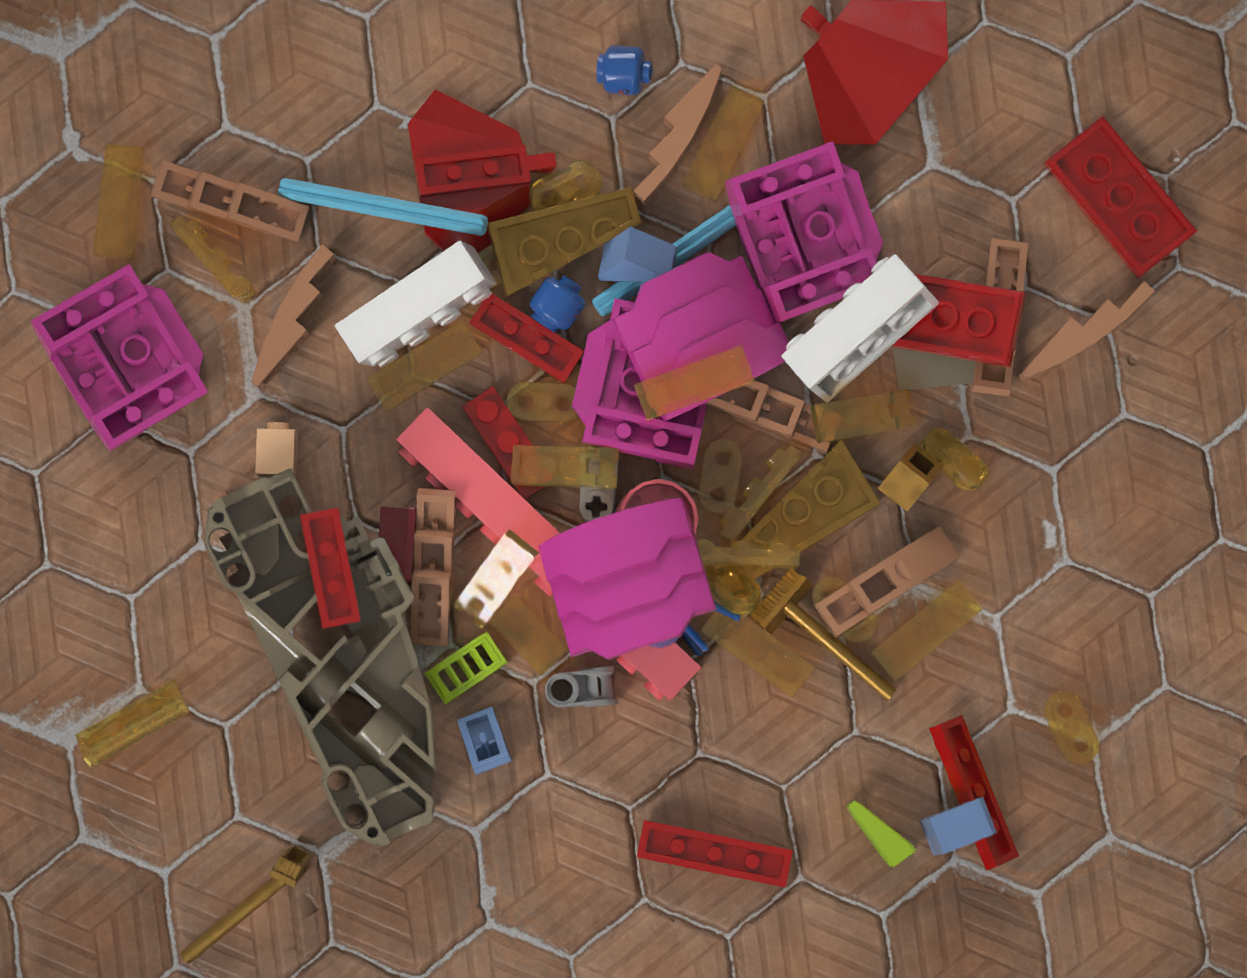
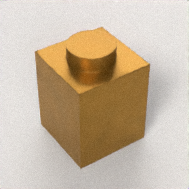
[878,442,944,511]

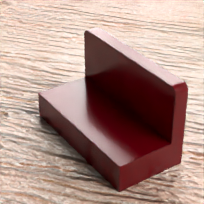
[378,506,416,585]

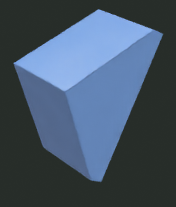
[598,227,677,282]
[457,706,513,775]
[919,797,997,856]

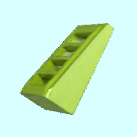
[425,631,508,705]
[846,800,916,867]

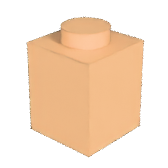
[255,422,298,478]

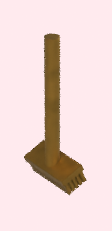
[750,568,896,701]
[180,844,313,964]

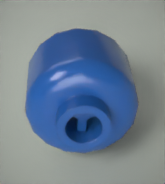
[596,45,653,96]
[530,275,585,333]

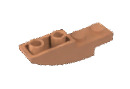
[815,526,960,638]

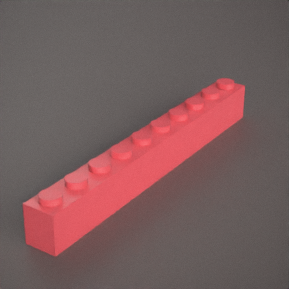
[396,407,702,701]

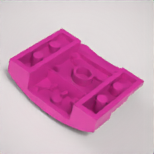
[725,141,884,323]
[612,252,789,421]
[31,264,208,452]
[572,298,707,470]
[538,498,716,660]

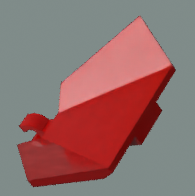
[800,0,948,145]
[407,89,557,255]

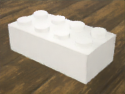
[334,241,497,368]
[781,254,940,403]

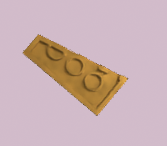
[487,187,641,297]
[732,439,881,582]

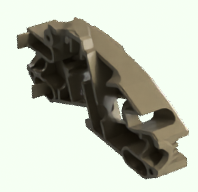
[204,468,436,846]

